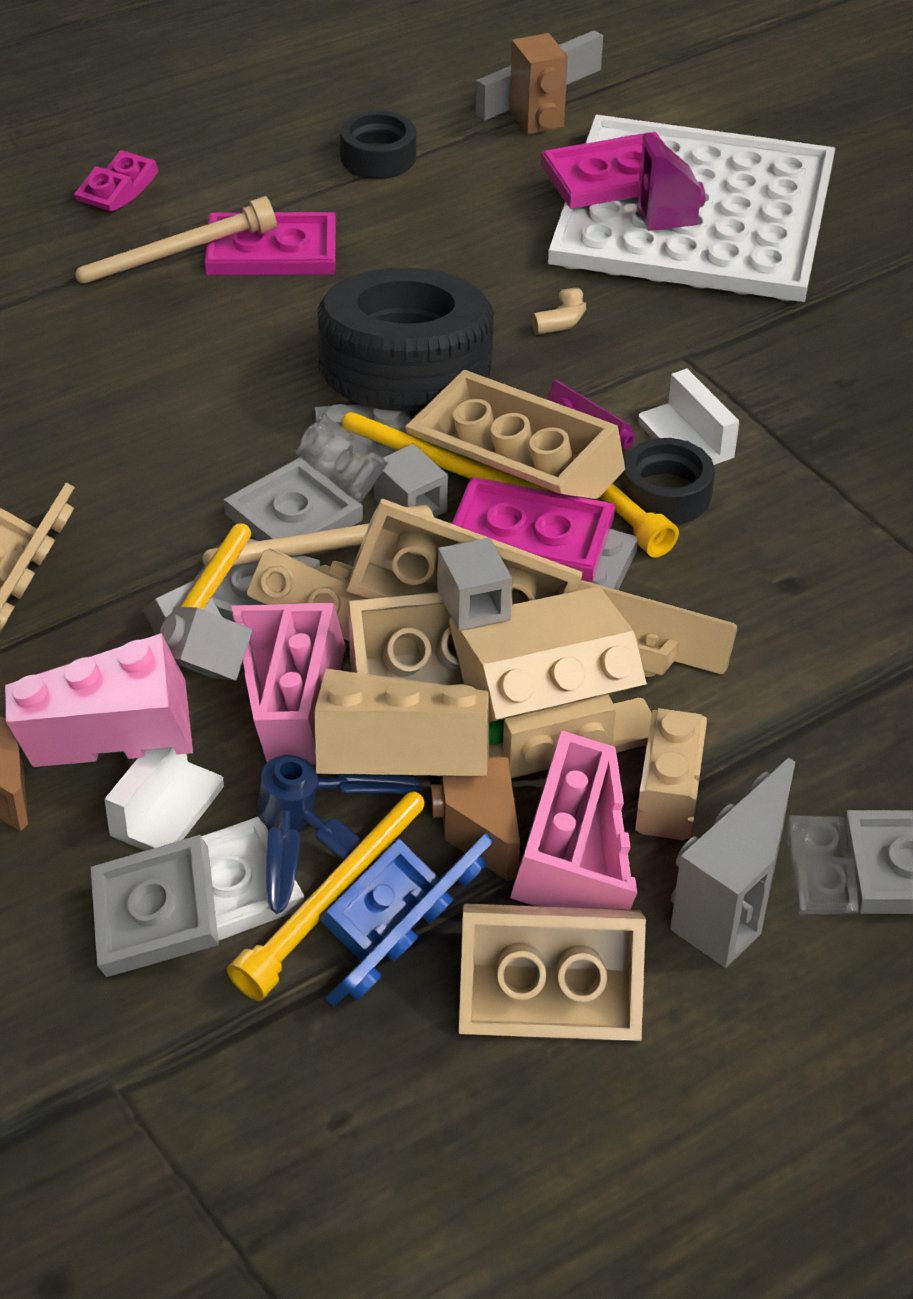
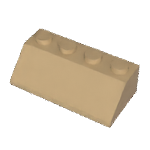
[405,370,625,499]
[346,498,583,605]

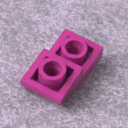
[74,150,158,211]

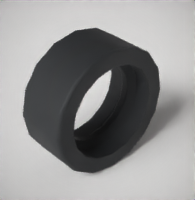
[340,110,416,178]
[621,437,715,524]

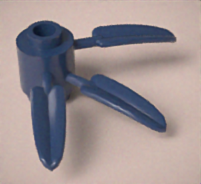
[256,755,423,915]

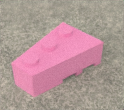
[231,603,346,765]
[5,633,193,767]
[510,730,637,910]

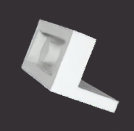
[638,369,739,465]
[104,747,224,851]

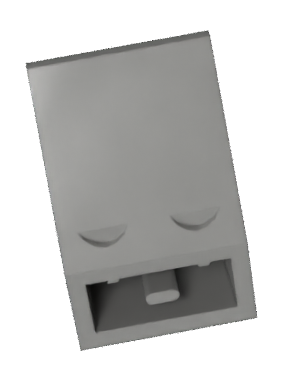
[670,758,795,968]

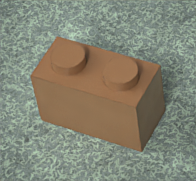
[509,33,568,134]

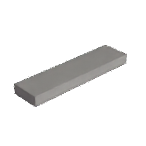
[476,30,603,121]

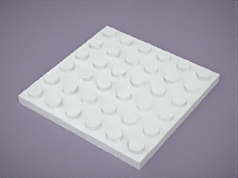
[548,115,835,302]

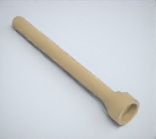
[75,196,277,284]
[202,504,434,566]

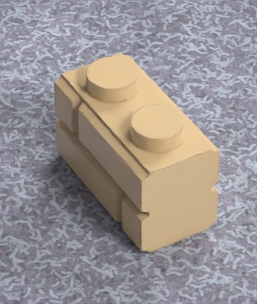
[635,708,707,840]

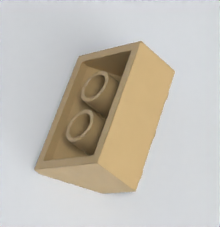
[449,586,647,722]
[348,592,512,686]
[459,904,646,1041]

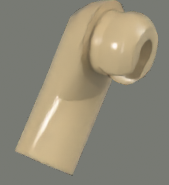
[532,288,586,335]

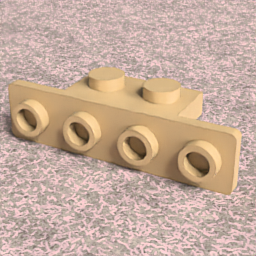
[0,482,75,632]
[247,549,367,641]
[576,580,737,677]
[488,694,652,778]

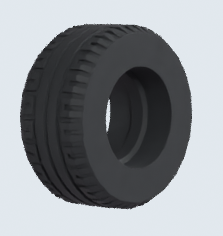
[317,268,494,411]

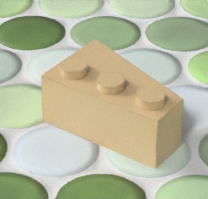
[315,669,489,776]

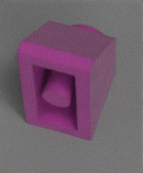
[637,133,705,231]

